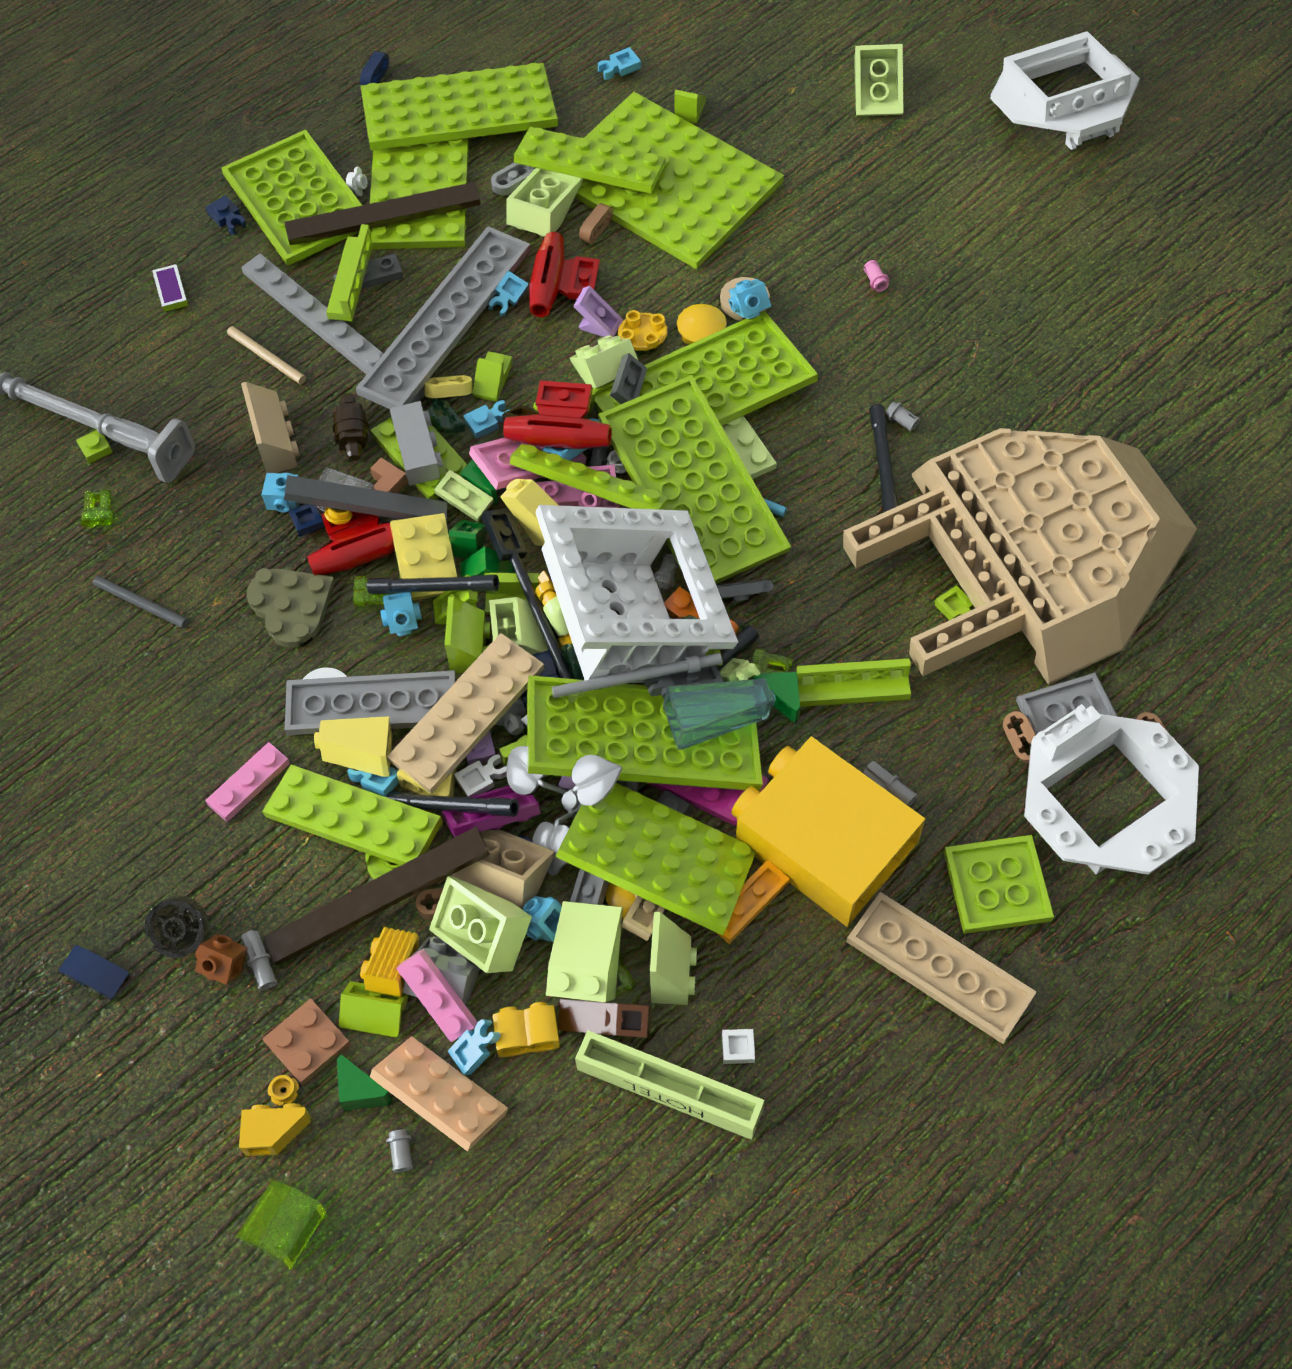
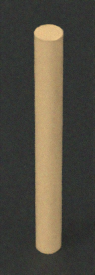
[227,326,306,385]

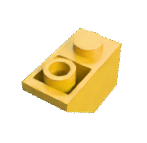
[239,1103,311,1156]

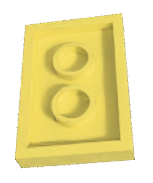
[390,513,457,600]

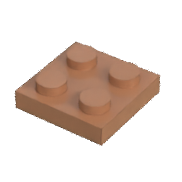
[263,998,351,1086]

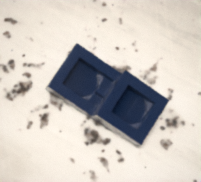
[58,945,129,1000]

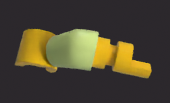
[535,571,579,664]

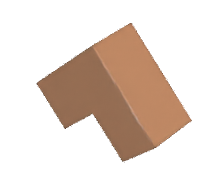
[370,458,408,494]

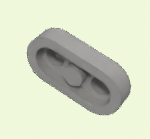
[491,163,534,195]

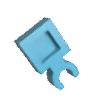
[598,47,641,80]
[488,271,529,318]
[463,400,509,439]
[347,767,399,797]
[448,1019,501,1075]

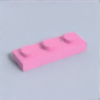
[205,742,290,822]
[396,949,478,1042]

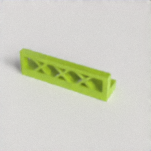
[326,224,373,321]
[796,658,911,707]

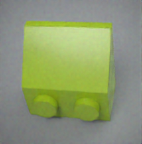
[445,597,491,673]

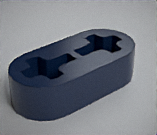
[360,51,389,85]

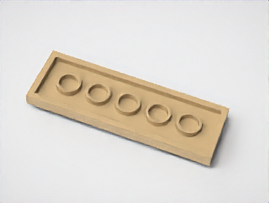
[387,633,545,794]
[847,892,1036,1044]

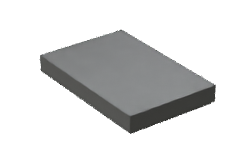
[1016,673,1118,735]

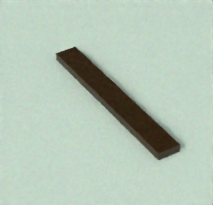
[284,182,481,246]
[264,827,490,966]

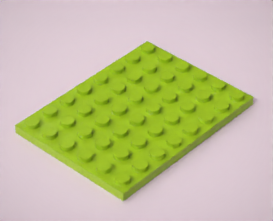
[575,92,784,270]

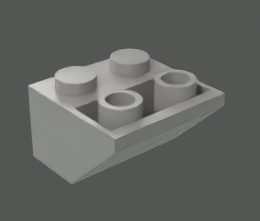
[403,936,480,1004]

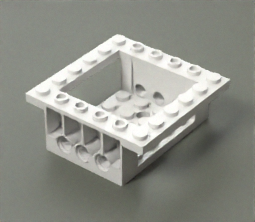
[535,505,738,683]

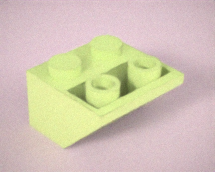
[569,335,638,388]
[489,597,548,655]

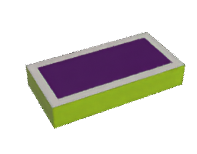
[152,264,188,312]

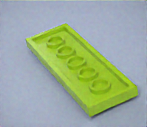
[514,127,666,194]
[262,765,443,866]

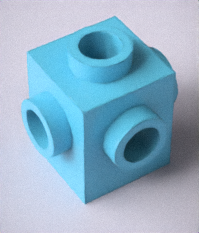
[729,279,772,319]
[262,473,300,512]
[380,592,422,636]
[523,896,562,942]

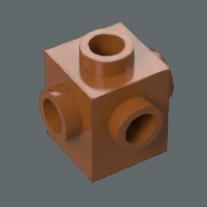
[195,934,248,985]

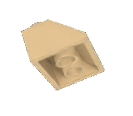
[241,382,300,473]
[446,829,555,909]

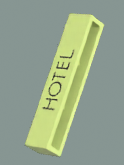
[575,1030,765,1140]

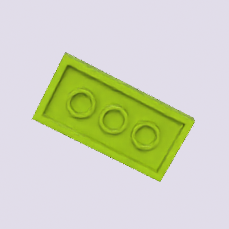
[370,417,467,500]

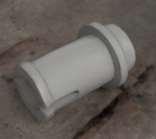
[885,401,920,432]
[386,1129,413,1173]

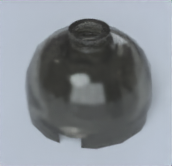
[145,895,209,958]

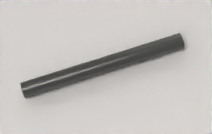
[93,576,189,629]

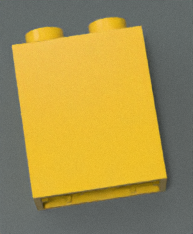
[731,736,925,927]

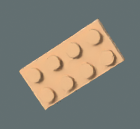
[370,1036,508,1151]

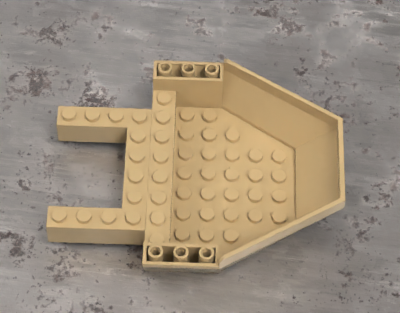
[843,428,1197,685]

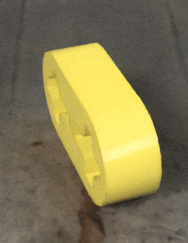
[424,375,473,398]

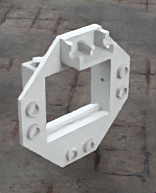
[991,31,1140,150]
[1024,704,1199,875]

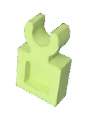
[719,658,760,686]

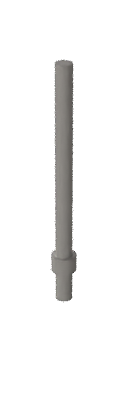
[552,653,722,698]

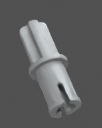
[863,761,918,807]
[241,930,278,991]

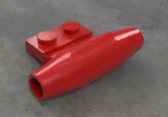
[529,232,600,318]
[503,381,612,449]
[307,511,395,575]

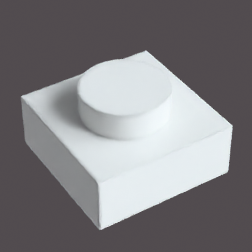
[722,1029,755,1064]

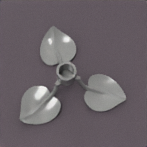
[507,746,622,876]

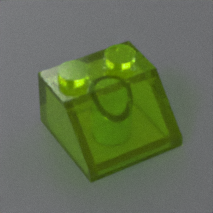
[236,1179,326,1270]

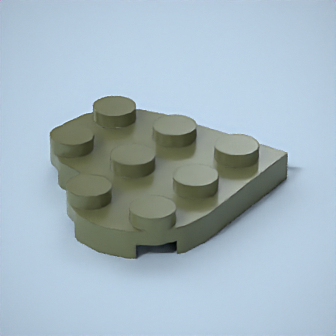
[246,568,335,648]

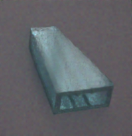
[663,678,775,750]

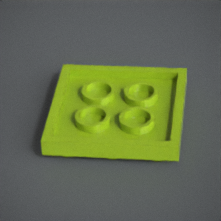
[944,835,1054,934]

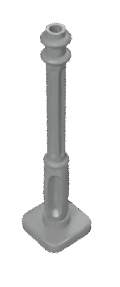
[0,372,195,483]

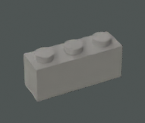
[390,401,443,486]

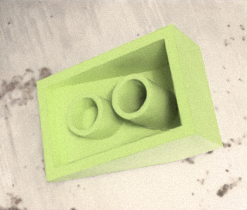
[855,44,903,116]
[507,168,583,237]
[429,876,532,973]
[546,901,623,1003]
[650,912,697,1005]

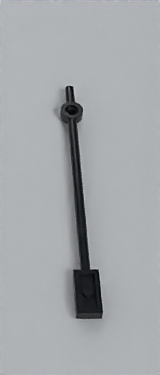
[482,509,619,784]

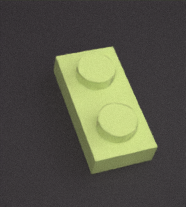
[434,470,493,522]

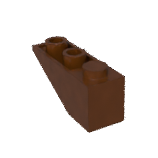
[558,999,652,1038]

